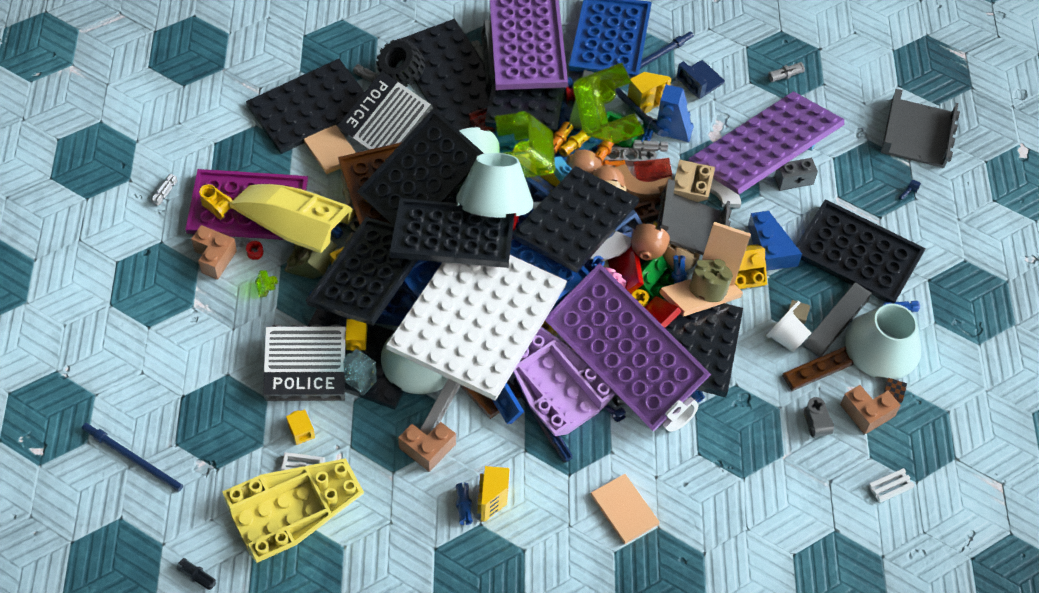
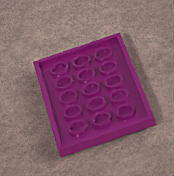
[185,169,308,240]

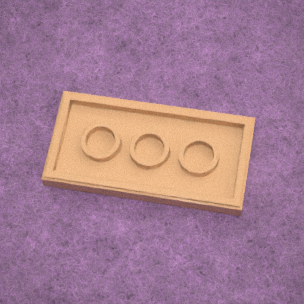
[660,279,743,317]

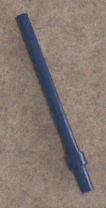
[611,31,694,84]
[601,75,663,136]
[82,422,183,492]

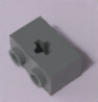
[774,157,818,191]

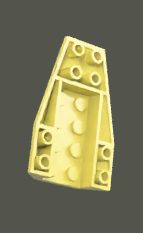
[230,184,355,253]
[222,458,364,563]

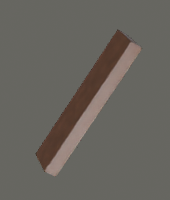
[782,346,854,391]

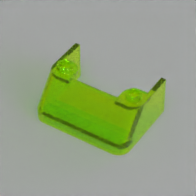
[573,63,644,143]
[495,111,556,178]

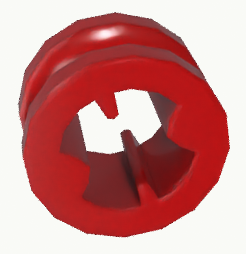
[565,86,576,103]
[246,241,264,260]

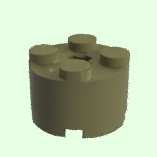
[689,259,733,302]

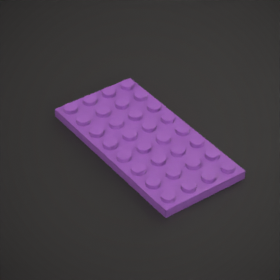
[489,0,568,90]
[689,91,845,195]
[545,263,711,431]

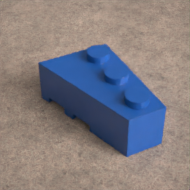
[655,84,694,142]
[747,211,802,271]

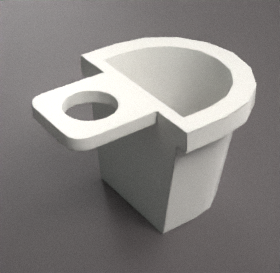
[765,301,811,352]
[663,397,698,432]

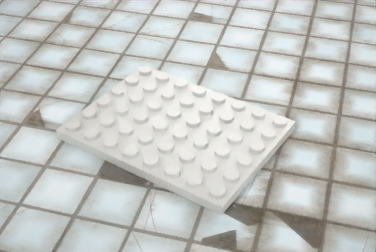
[386,255,567,400]

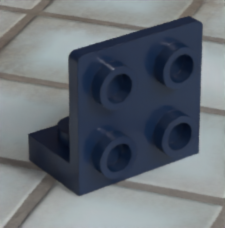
[676,60,725,99]

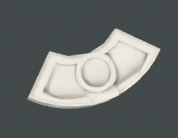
[710,179,741,208]
[589,231,631,261]

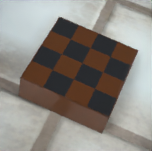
[884,378,907,403]

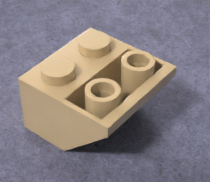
[674,160,715,202]

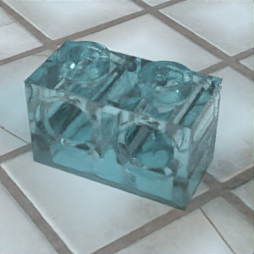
[343,349,377,395]

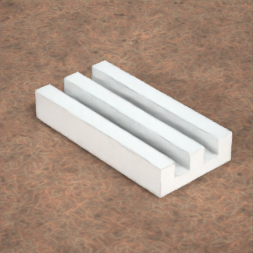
[280,452,325,471]
[868,468,915,503]

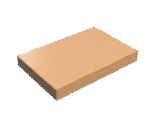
[304,125,356,174]
[702,222,751,286]
[591,474,660,544]

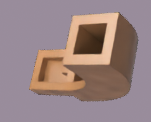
[615,164,674,203]

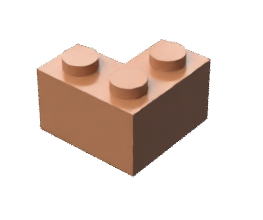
[191,225,237,280]
[840,385,901,435]
[398,422,456,472]

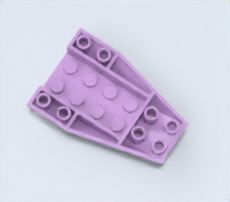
[513,327,616,436]

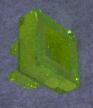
[255,270,278,297]

